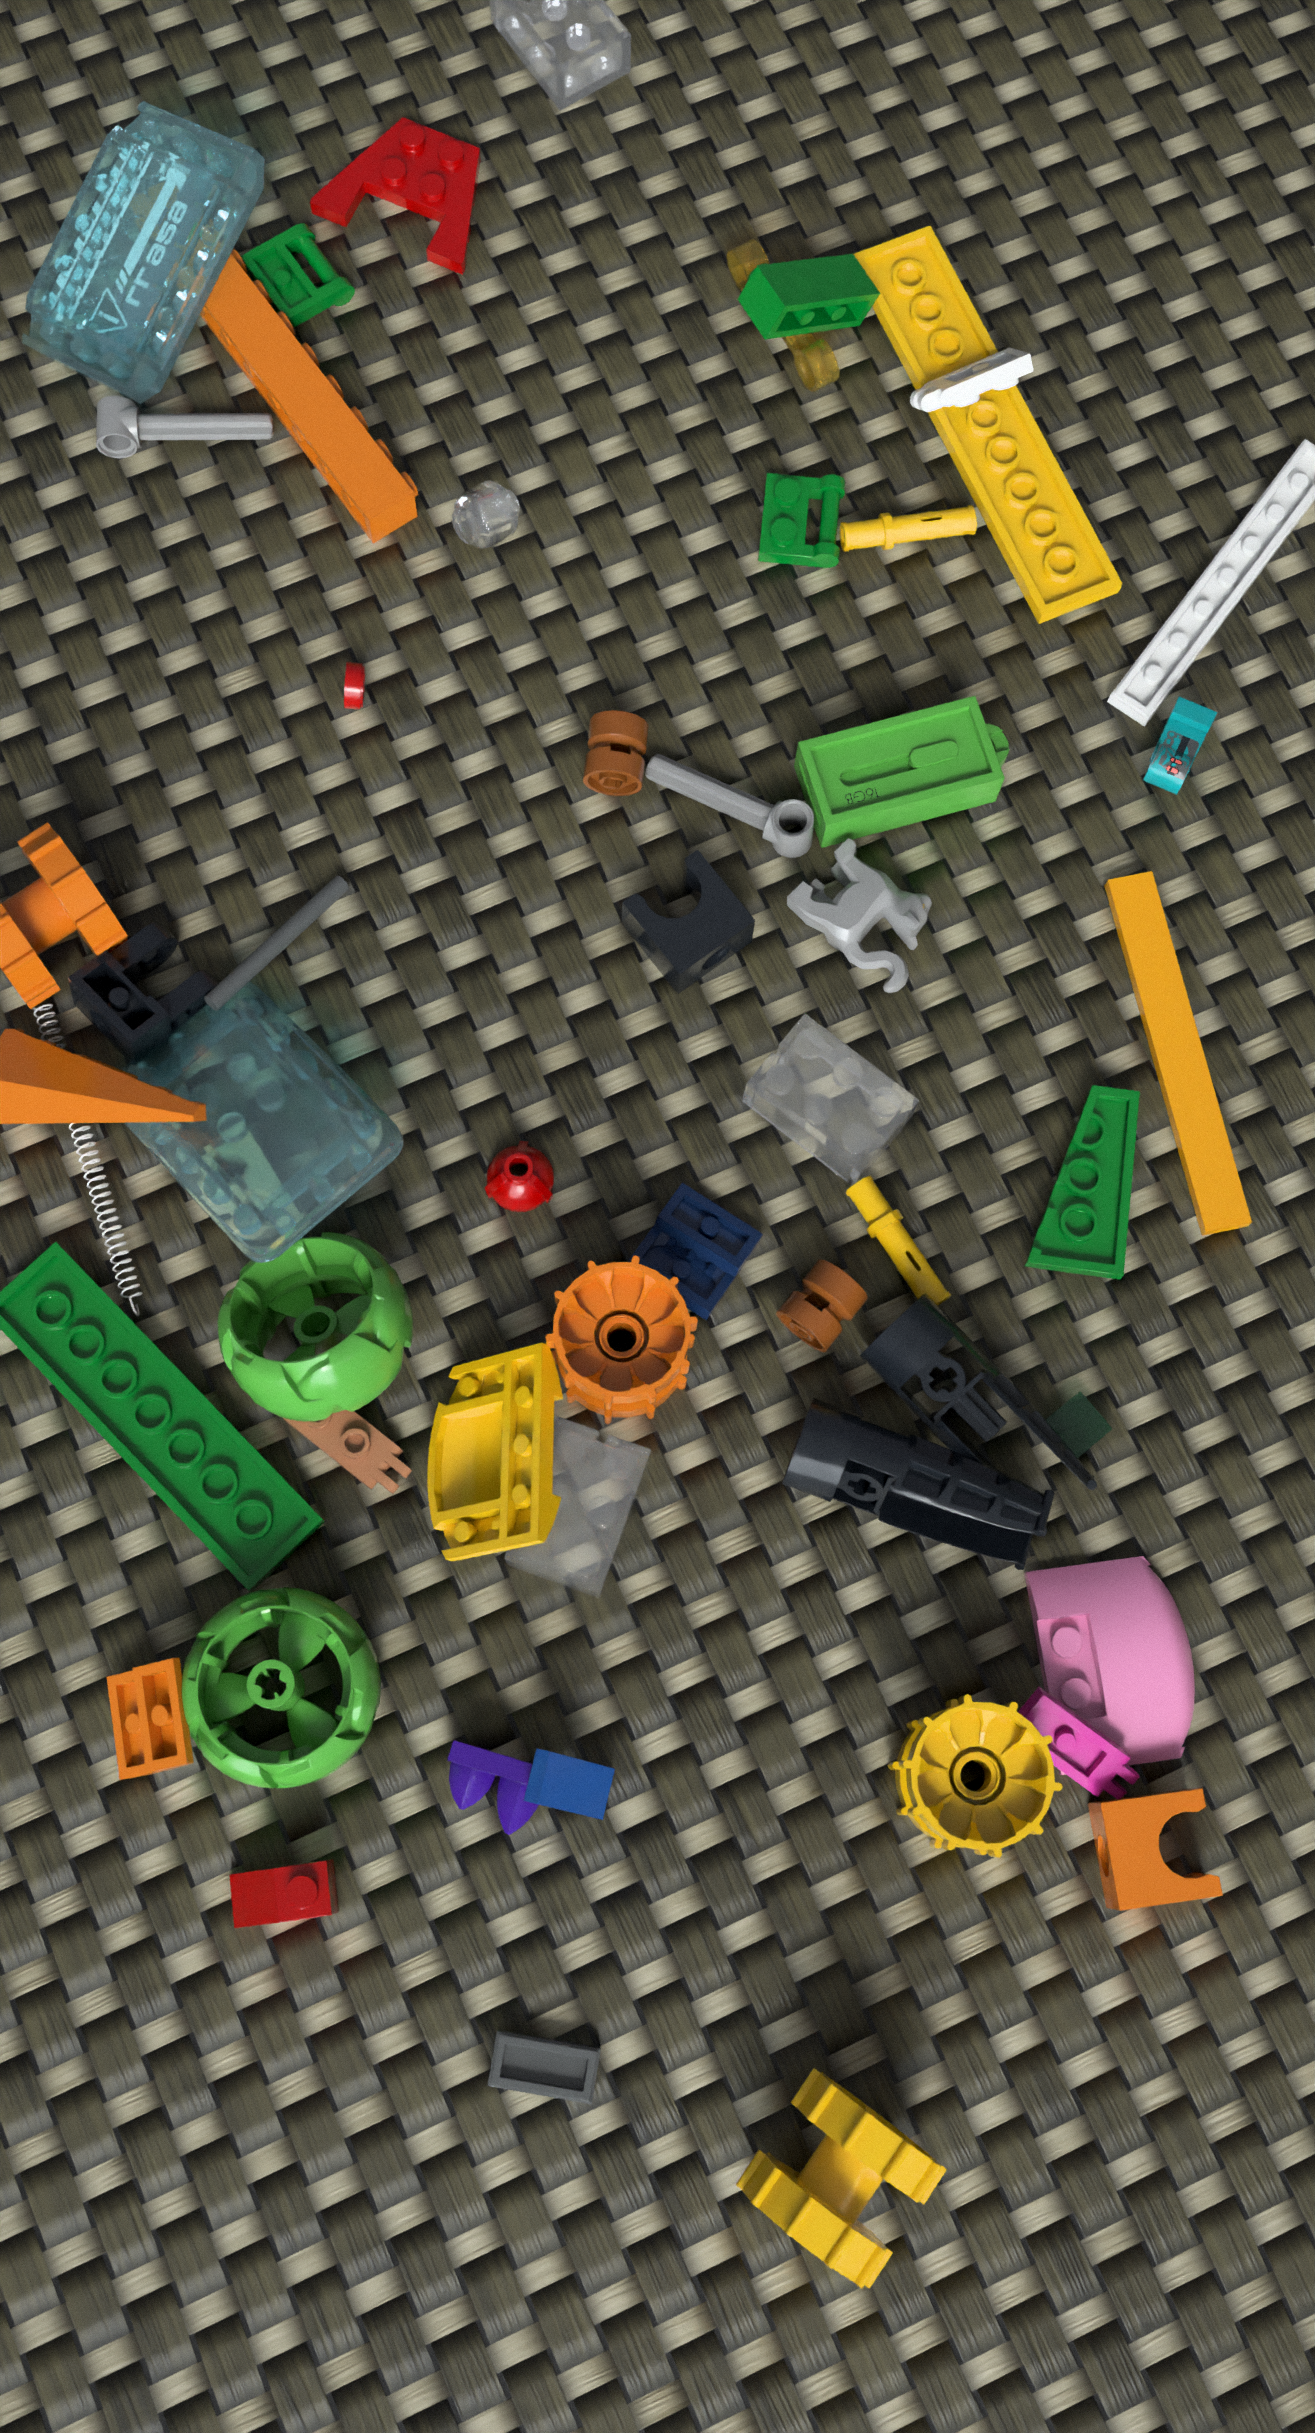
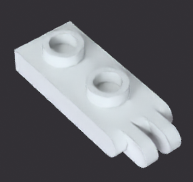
[910,348,1033,412]

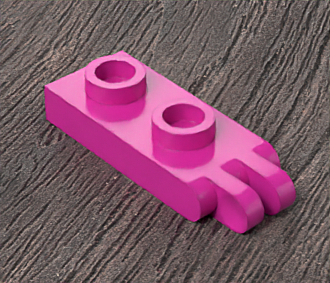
[1018,1687,1140,1799]

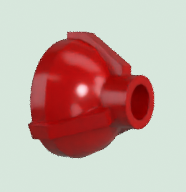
[484,1141,554,1212]

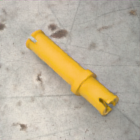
[839,505,977,552]
[846,1175,951,1305]

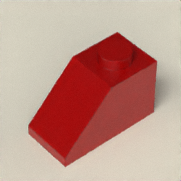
[229,1859,339,1928]

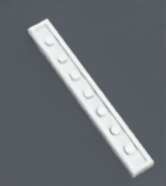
[1107,439,1315,727]

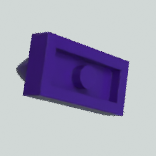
[447,1740,539,1835]

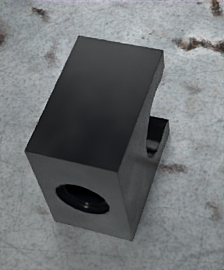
[622,850,755,994]

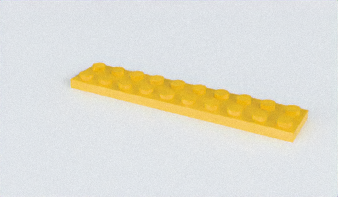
[854,226,1122,624]

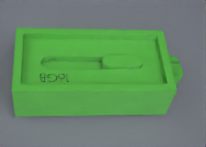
[794,696,1009,848]

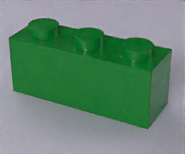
[737,254,880,340]

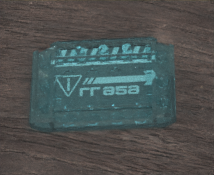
[22,101,265,404]

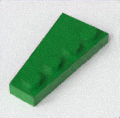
[1024,1085,1140,1280]

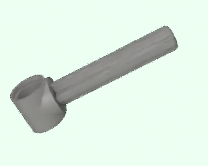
[96,396,273,458]
[645,754,814,858]

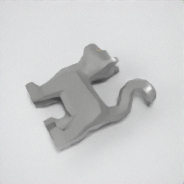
[787,838,932,993]

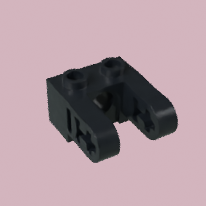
[68,922,220,1068]

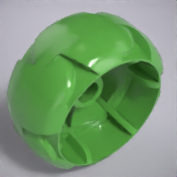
[218,1232,413,1421]
[182,1587,381,1788]

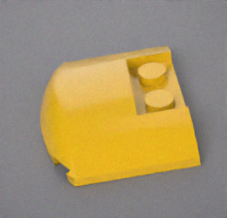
[427,1342,563,1562]

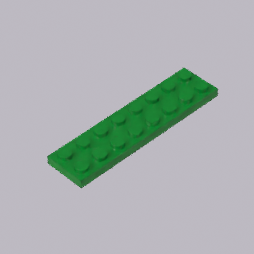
[0,1242,325,1592]

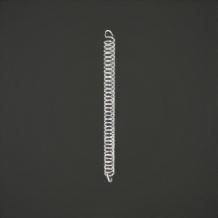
[33,1004,143,1316]

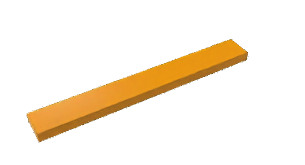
[1104,871,1252,1236]

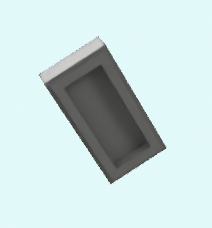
[488,2029,601,2104]

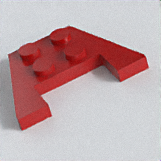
[310,117,481,275]

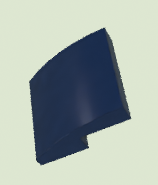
[628,1183,763,1321]

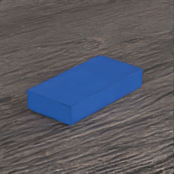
[524,1748,615,1820]

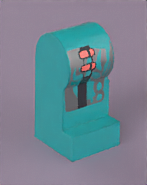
[1143,696,1218,795]

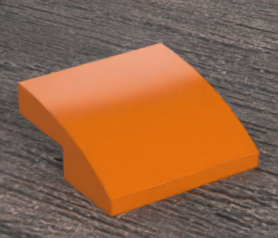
[107,1658,194,1780]

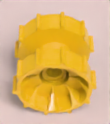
[888,1695,1063,1857]
[736,2068,947,2289]

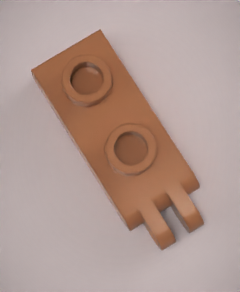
[283,1410,412,1494]

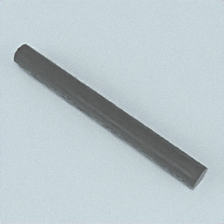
[204,875,349,1011]

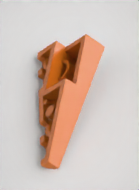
[0,1028,207,1124]

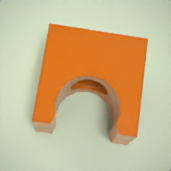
[1088,1788,1223,1911]

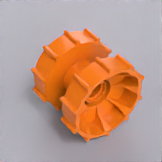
[0,822,128,1009]
[546,1255,698,1424]

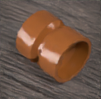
[583,710,649,796]
[776,1259,868,1352]

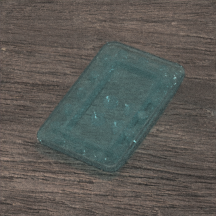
[121,982,403,1263]

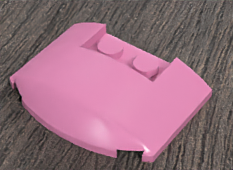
[1024,1556,1195,1775]

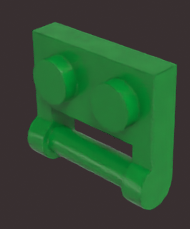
[241,223,355,328]
[758,473,846,568]

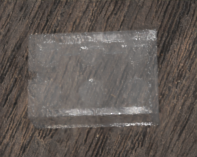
[490,0,631,111]
[742,1014,919,1186]
[504,1416,651,1598]

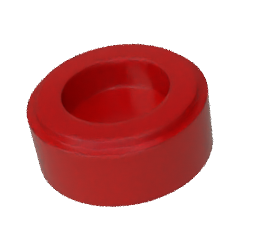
[344,662,365,710]

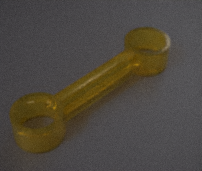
[727,239,839,392]

